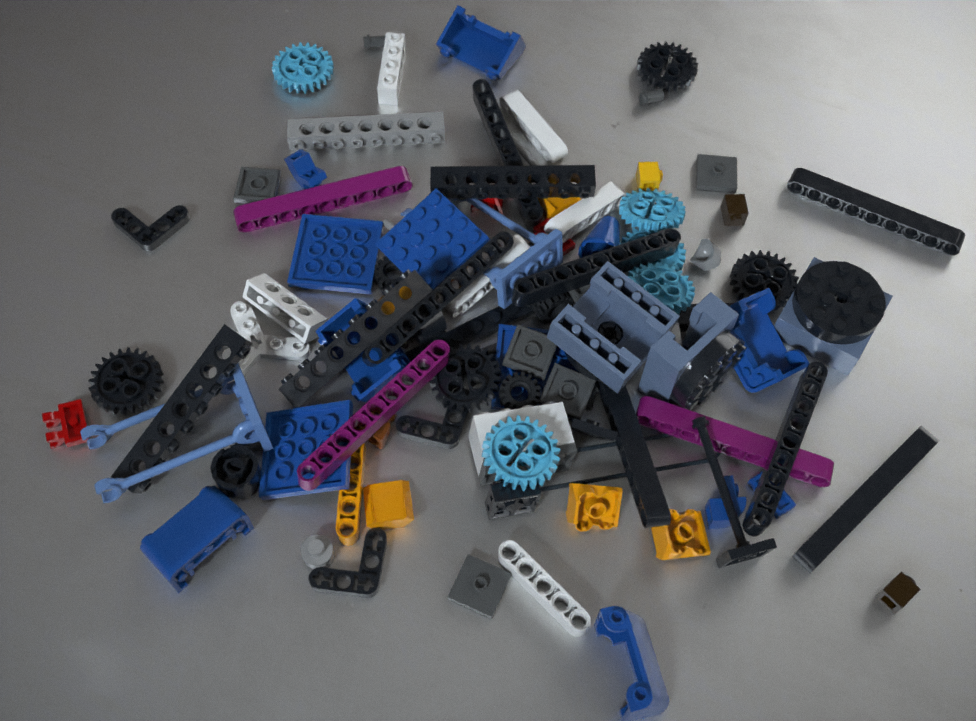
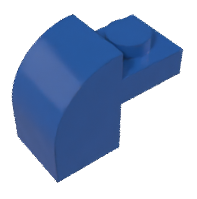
[284,149,327,189]
[705,475,747,529]

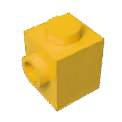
[636,161,663,192]

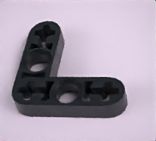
[111,205,190,251]
[396,388,470,449]
[309,527,387,598]

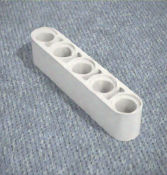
[499,90,568,164]
[544,182,626,243]
[440,234,530,318]
[498,540,591,637]

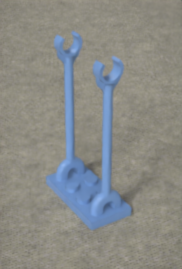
[400,184,563,309]
[80,363,273,503]

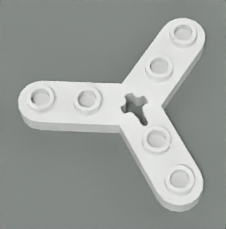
[215,301,310,383]

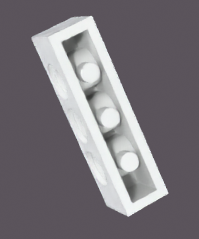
[377,32,406,106]
[242,273,327,344]

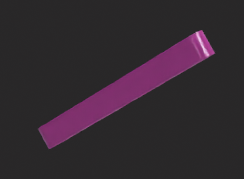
[233,166,413,233]
[297,340,450,491]
[636,396,834,487]

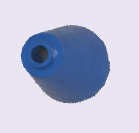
[578,216,620,258]

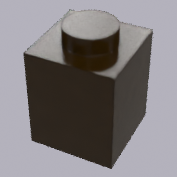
[720,194,749,227]
[875,571,921,615]

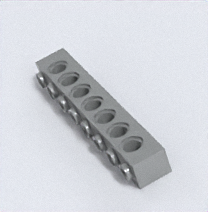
[287,111,445,150]

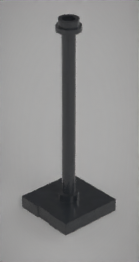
[692,416,777,568]

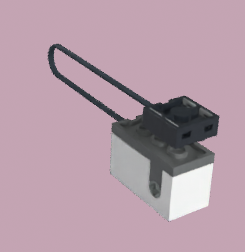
[468,401,721,520]

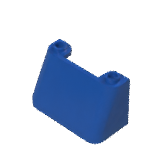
[436,5,526,81]
[729,288,810,393]
[316,298,410,402]
[140,486,254,593]
[594,606,669,721]

